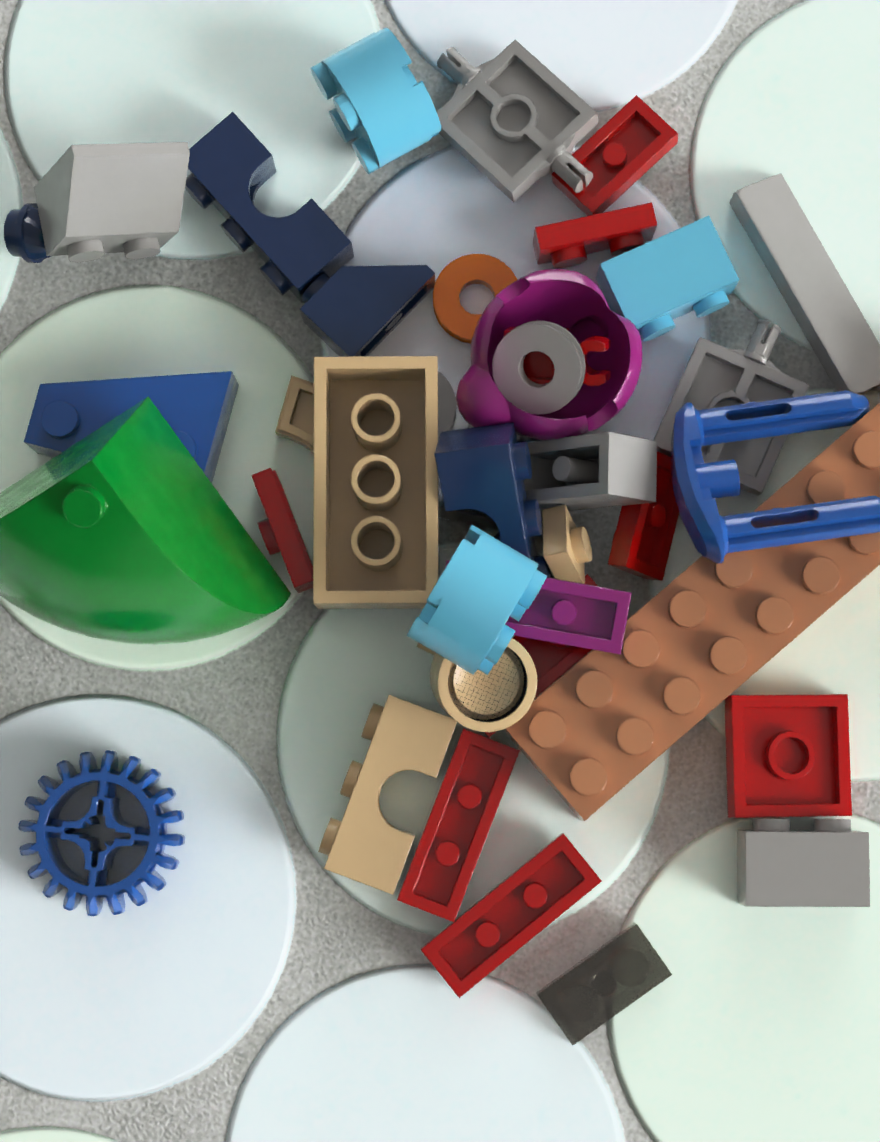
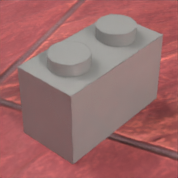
[524,432,657,511]
[737,818,870,907]

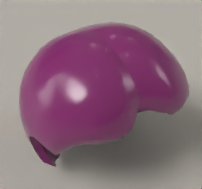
[456,269,642,440]

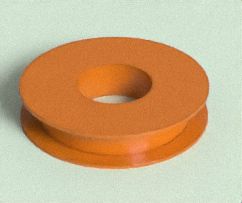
[433,254,517,344]

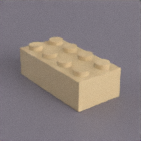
[313,356,439,609]

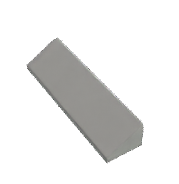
[729,173,880,395]

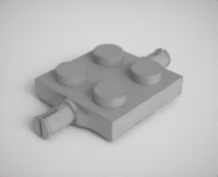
[437,39,599,202]
[653,319,810,496]

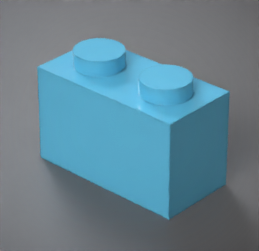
[596,216,739,342]

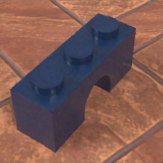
[185,112,354,303]
[434,422,551,578]

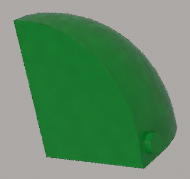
[0,396,291,645]

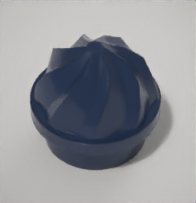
[4,203,52,263]

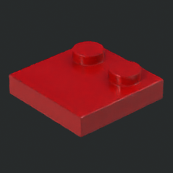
[724,694,852,818]

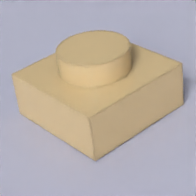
[542,505,592,584]

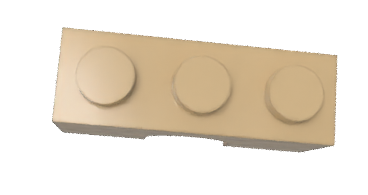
[318,695,457,895]

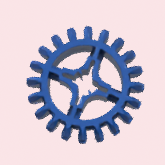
[18,750,185,916]

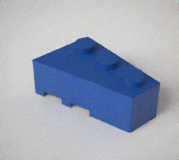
[24,371,239,483]

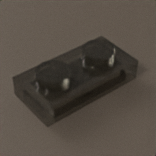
[536,922,672,1046]

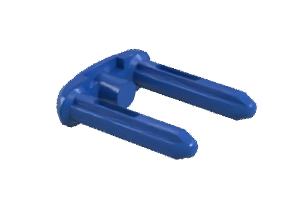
[670,390,880,564]

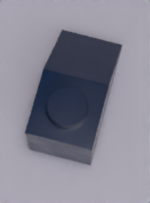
[300,265,435,357]

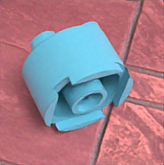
[310,28,441,174]
[407,525,547,675]

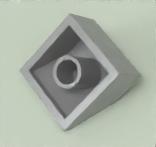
[34,142,190,263]

